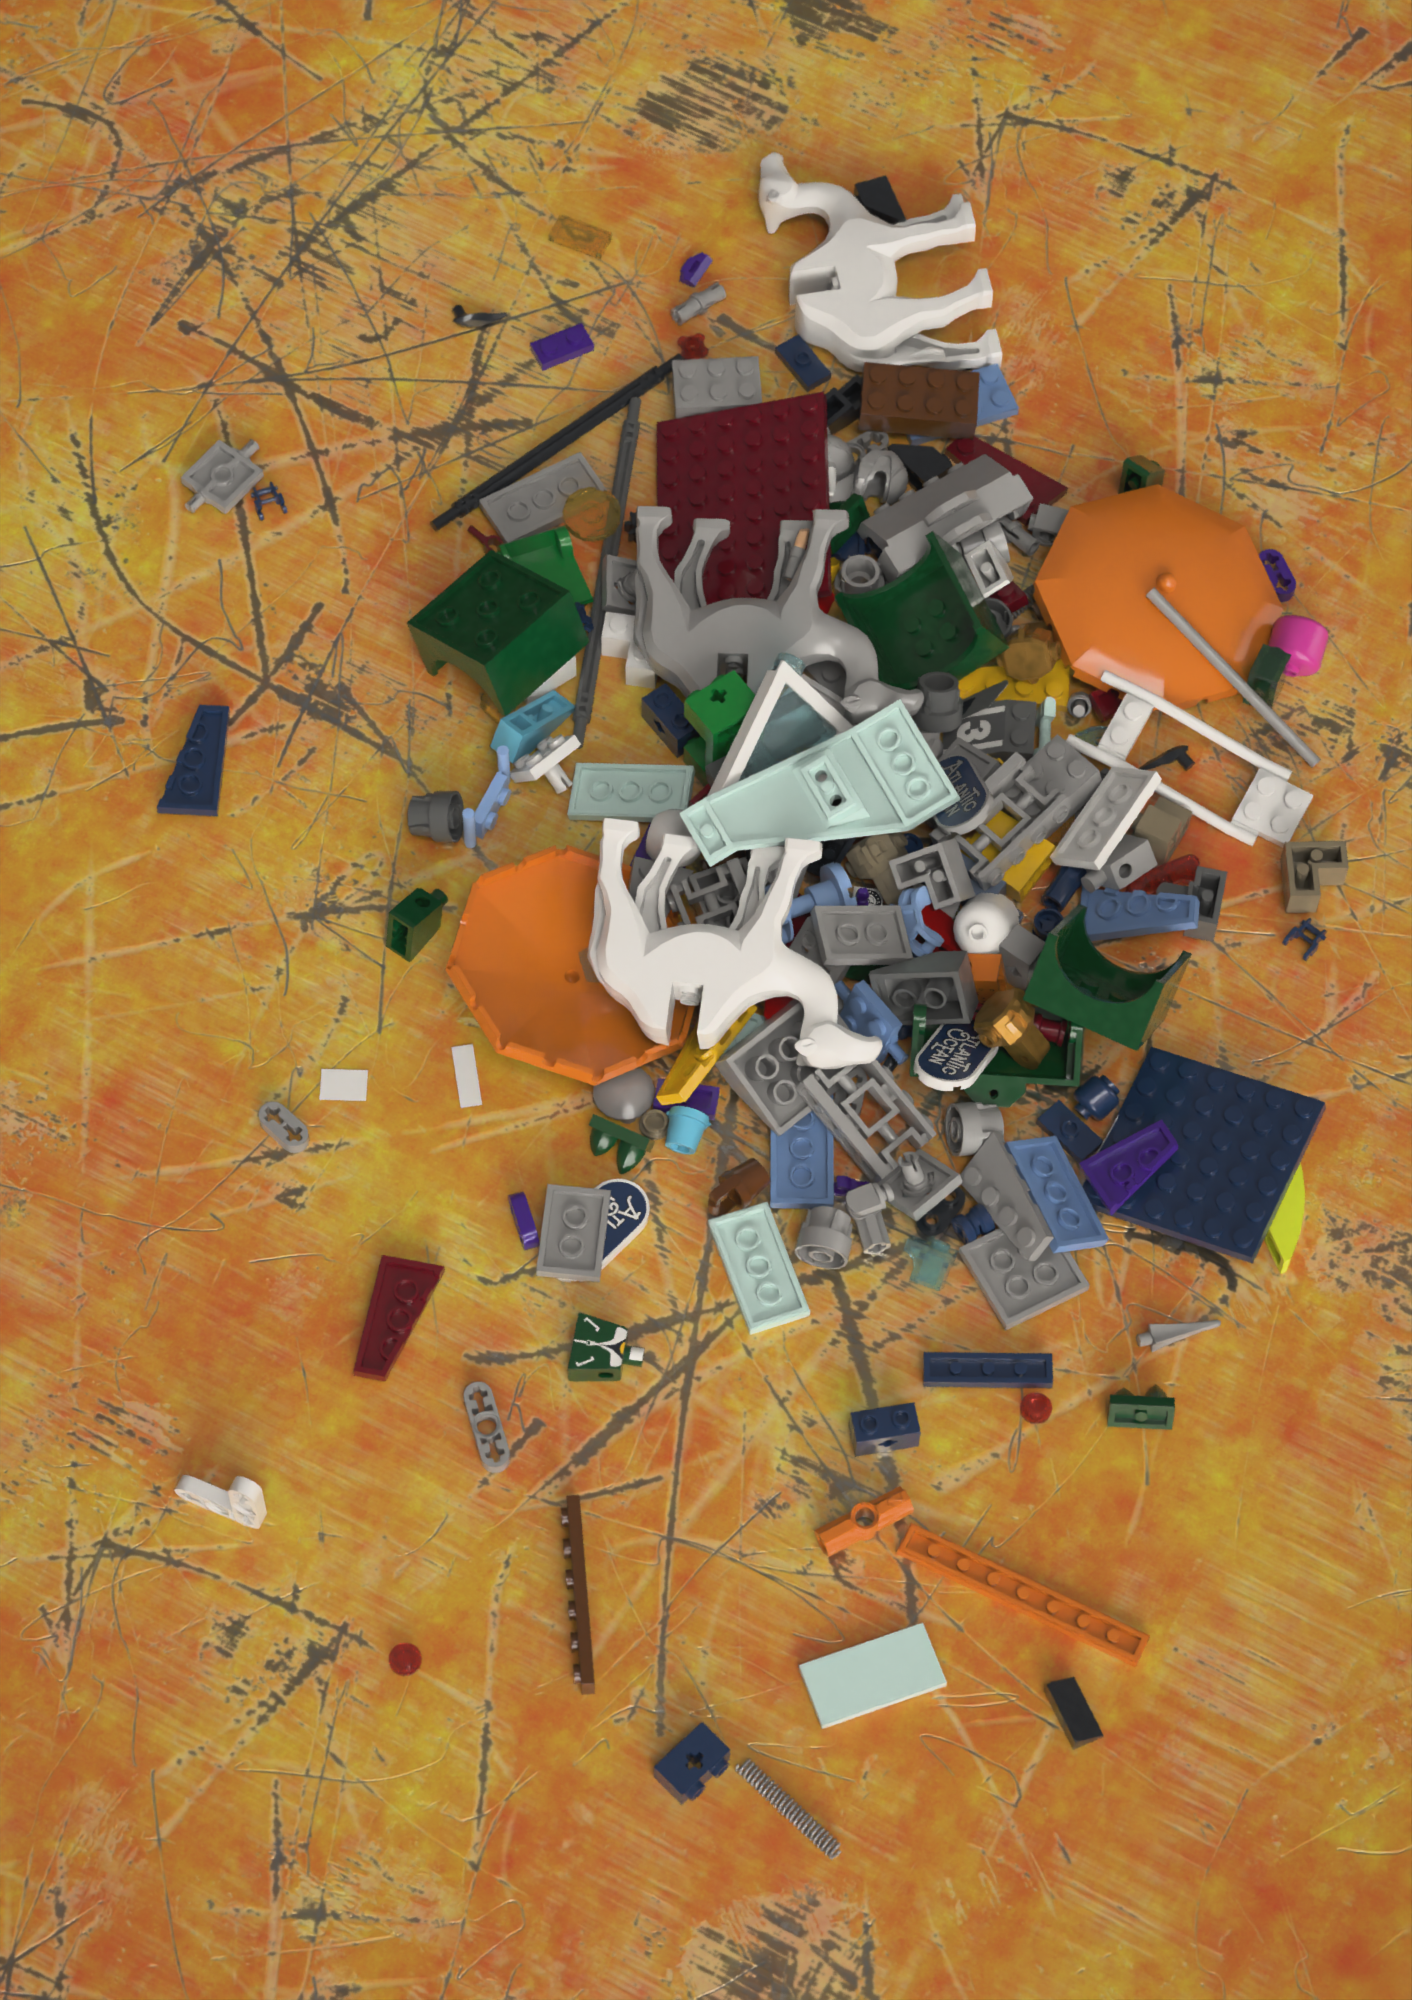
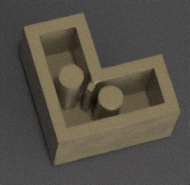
[1131,796,1192,872]
[1280,841,1349,913]

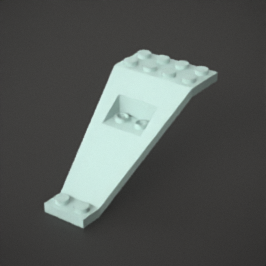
[679,699,961,867]

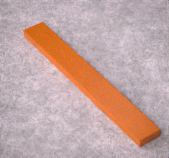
[897,1523,1150,1668]

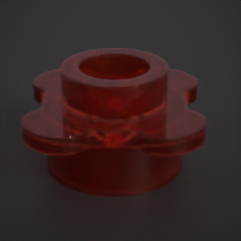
[677,333,709,360]

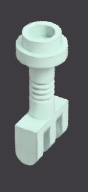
[1033,697,1056,756]

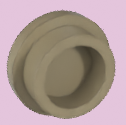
[639,1109,669,1140]

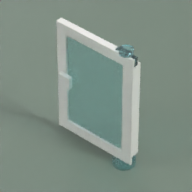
[707,652,854,796]

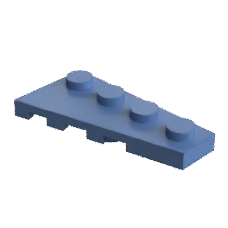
[1080,885,1200,941]

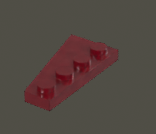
[945,436,1068,527]
[353,1255,445,1382]

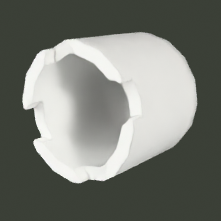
[953,893,1019,954]

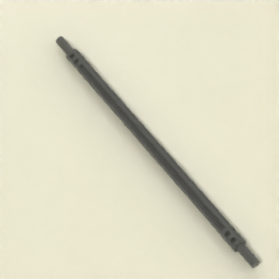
[573,397,641,749]

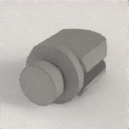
[845,1182,894,1220]

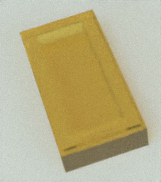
[549,214,612,259]

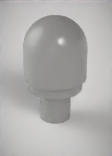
[1067,691,1092,718]

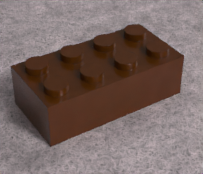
[858,362,980,440]

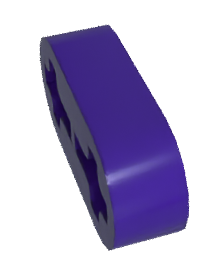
[1259,549,1296,602]
[508,1191,540,1251]

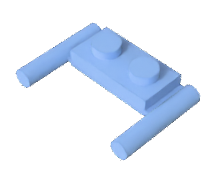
[462,745,511,848]

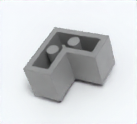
[888,838,976,910]

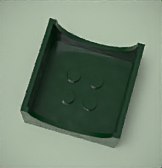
[834,531,1010,690]
[407,550,590,717]
[1023,904,1192,1051]

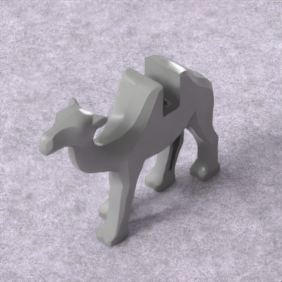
[633,506,924,725]

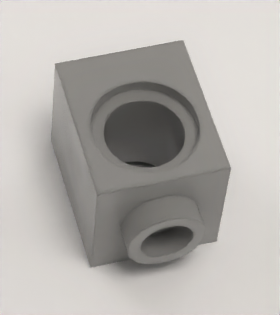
[1028,503,1069,548]

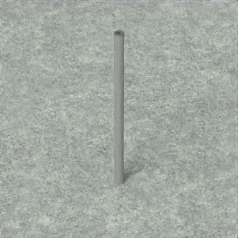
[1146,587,1321,768]

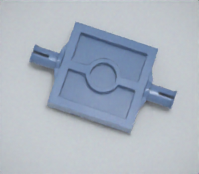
[834,980,909,1065]

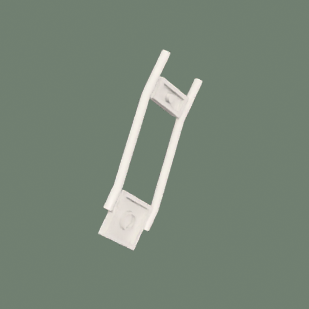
[1066,670,1313,848]

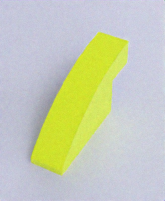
[1264,1163,1305,1274]

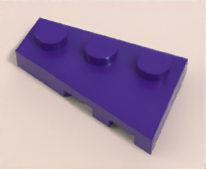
[1079,1119,1179,1216]

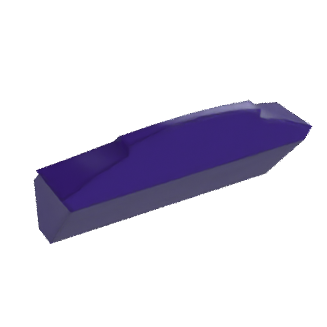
[679,252,713,288]

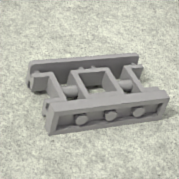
[930,752,1071,891]
[666,857,746,926]
[795,1059,937,1183]

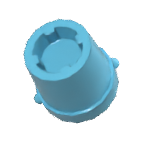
[665,1106,711,1155]

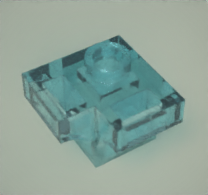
[903,1235,959,1291]

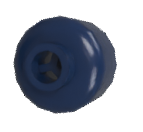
[1073,1075,1120,1121]

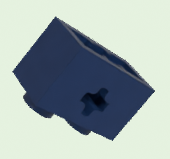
[642,683,701,758]
[849,1402,921,1457]
[654,1722,730,1805]

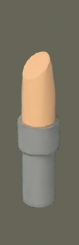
[783,529,809,582]

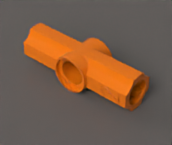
[814,1486,914,1557]

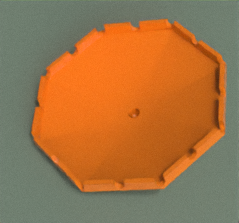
[1033,484,1283,715]
[445,845,695,1086]

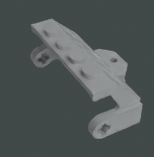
[857,454,1034,585]

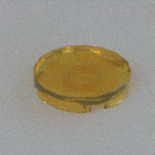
[563,487,621,542]

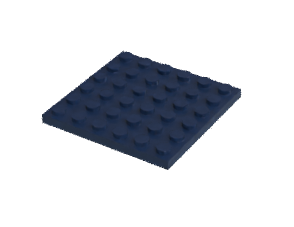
[1082,1047,1326,1264]

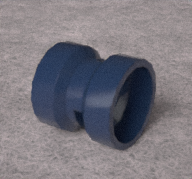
[1032,908,1064,942]
[951,1203,995,1245]

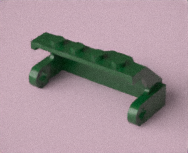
[909,1003,1083,1107]

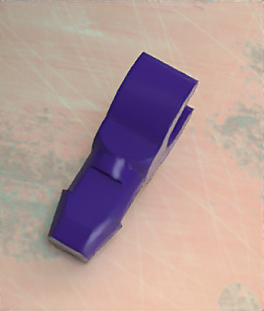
[855,888,869,906]
[834,1176,870,1196]

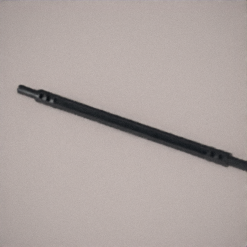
[430,353,684,532]

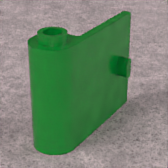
[497,525,593,605]

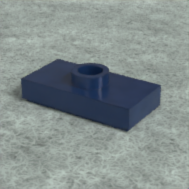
[775,334,831,392]
[1036,1100,1103,1163]

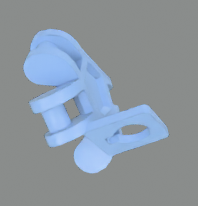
[890,886,944,958]

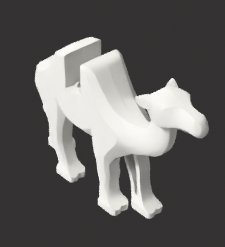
[758,152,1002,372]
[587,818,883,1069]

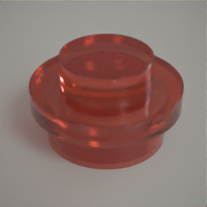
[1020,1392,1052,1424]
[388,1643,422,1676]

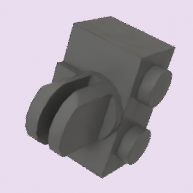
[1156,866,1227,942]

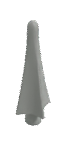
[1136,1320,1221,1352]

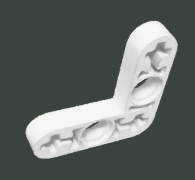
[175,1475,267,1529]

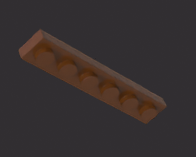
[561,1495,595,1695]

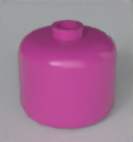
[1266,615,1329,677]

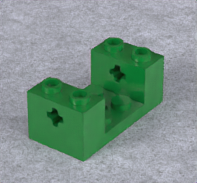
[683,670,762,787]

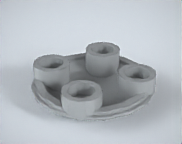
[593,1068,655,1124]

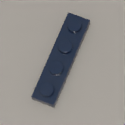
[923,1352,1053,1388]

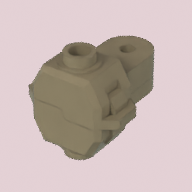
[845,832,914,905]

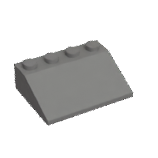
[715,999,863,1136]

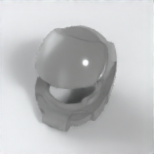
[850,449,908,505]

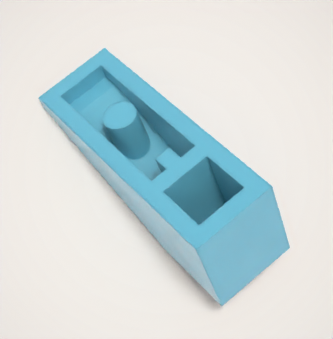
[490,690,575,763]

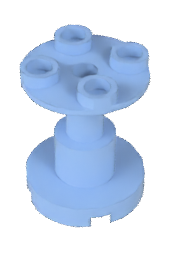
[765,862,857,944]

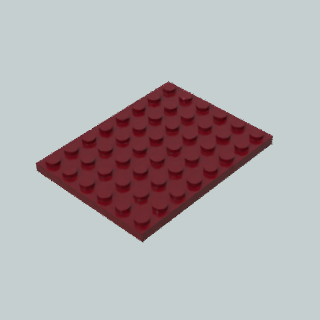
[657,392,832,605]

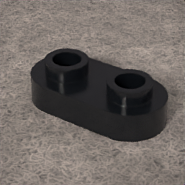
[915,1187,965,1241]

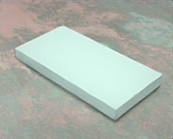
[567,763,695,822]
[708,1201,810,1335]
[799,1623,947,1729]

